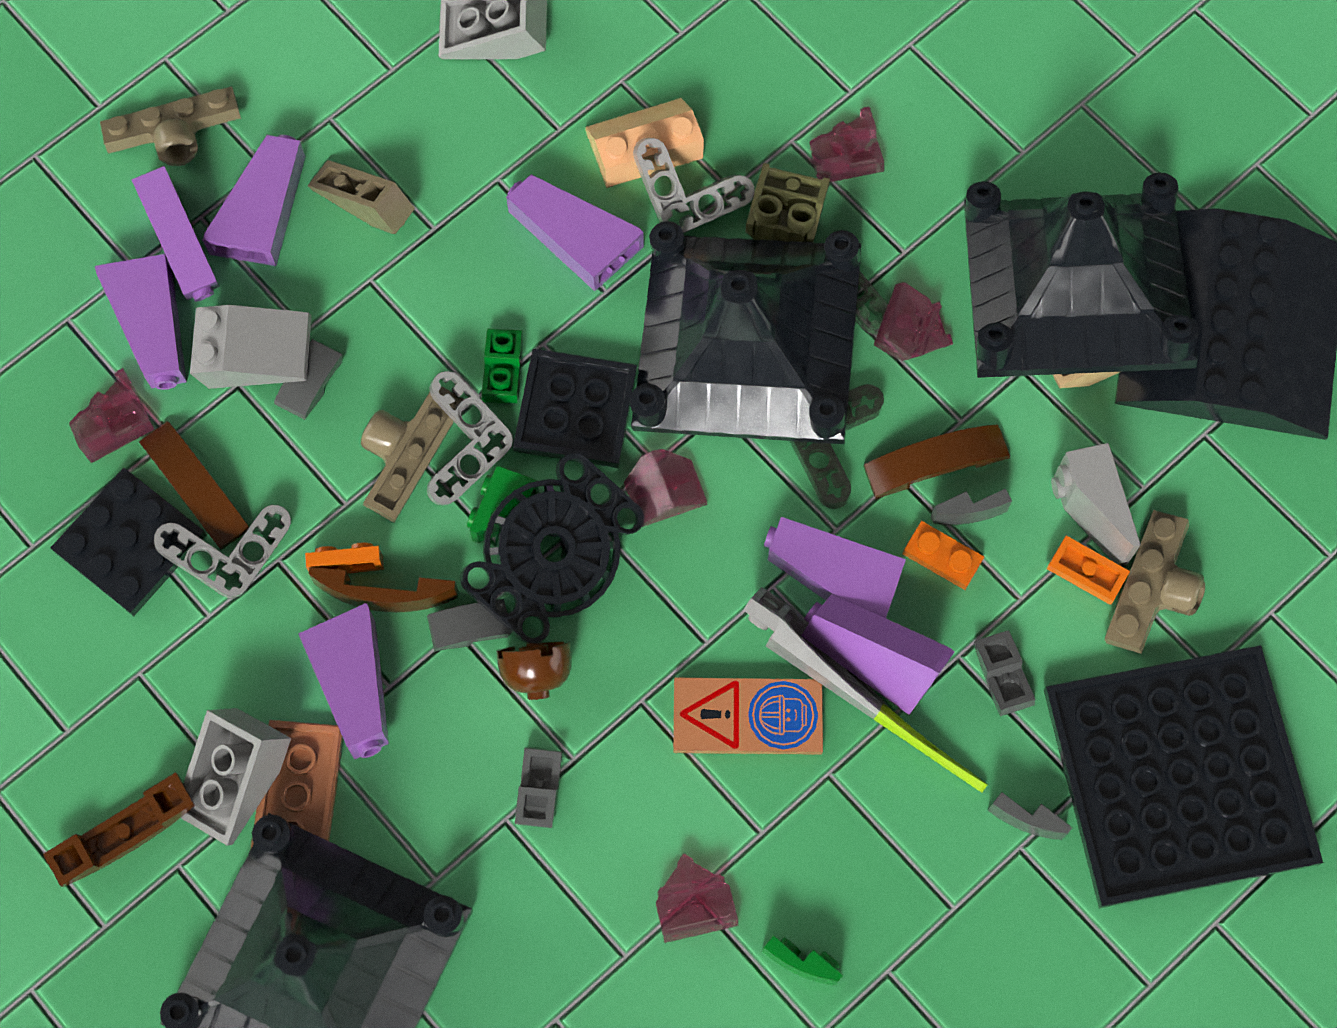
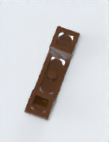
[139,421,249,550]
[864,424,1010,499]
[308,567,459,612]
[43,772,195,887]

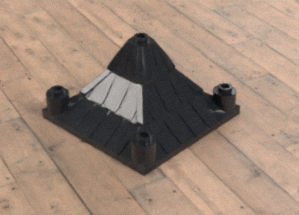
[964,172,1199,378]
[630,221,862,444]
[160,813,473,1028]

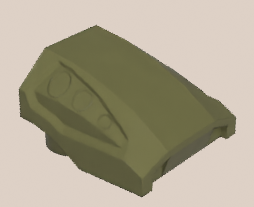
[745,163,830,243]

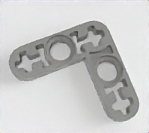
[633,137,755,233]
[427,371,513,506]
[154,505,291,598]

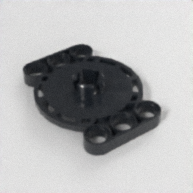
[460,453,644,644]

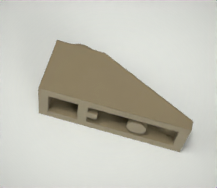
[308,160,415,235]

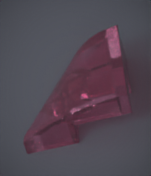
[809,106,884,182]
[69,368,154,463]

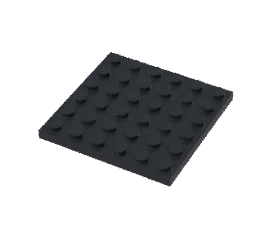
[1044,645,1323,909]

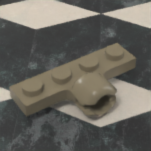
[100,86,241,166]
[361,386,465,523]
[1105,510,1205,654]

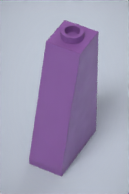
[203,135,306,266]
[131,166,219,302]
[506,175,644,291]
[95,254,187,390]
[764,517,906,618]
[801,594,955,715]
[298,603,389,760]

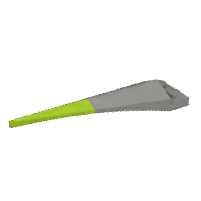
[743,587,988,793]

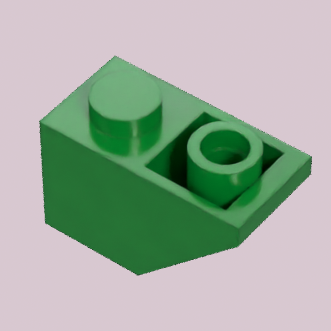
[467,466,539,543]

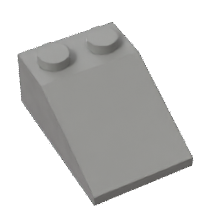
[439,0,547,59]
[190,305,312,389]
[1051,443,1141,567]
[181,708,291,846]

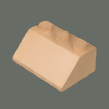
[585,98,704,188]

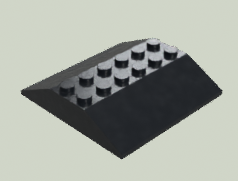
[1115,208,1337,440]

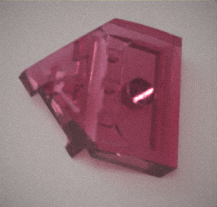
[873,282,953,361]
[655,853,739,943]

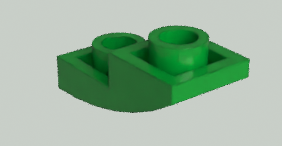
[481,329,522,404]
[762,936,843,985]

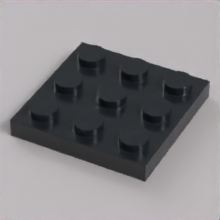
[513,349,637,468]
[50,468,206,617]

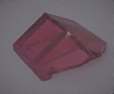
[624,449,707,527]

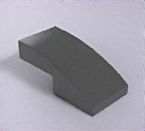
[274,339,342,420]
[930,489,1012,525]
[427,599,512,651]
[974,630,1035,716]
[515,748,563,828]
[988,792,1072,840]

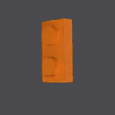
[902,521,984,590]
[1047,535,1130,605]
[305,542,384,574]

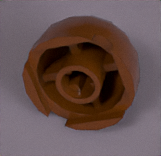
[496,641,572,700]

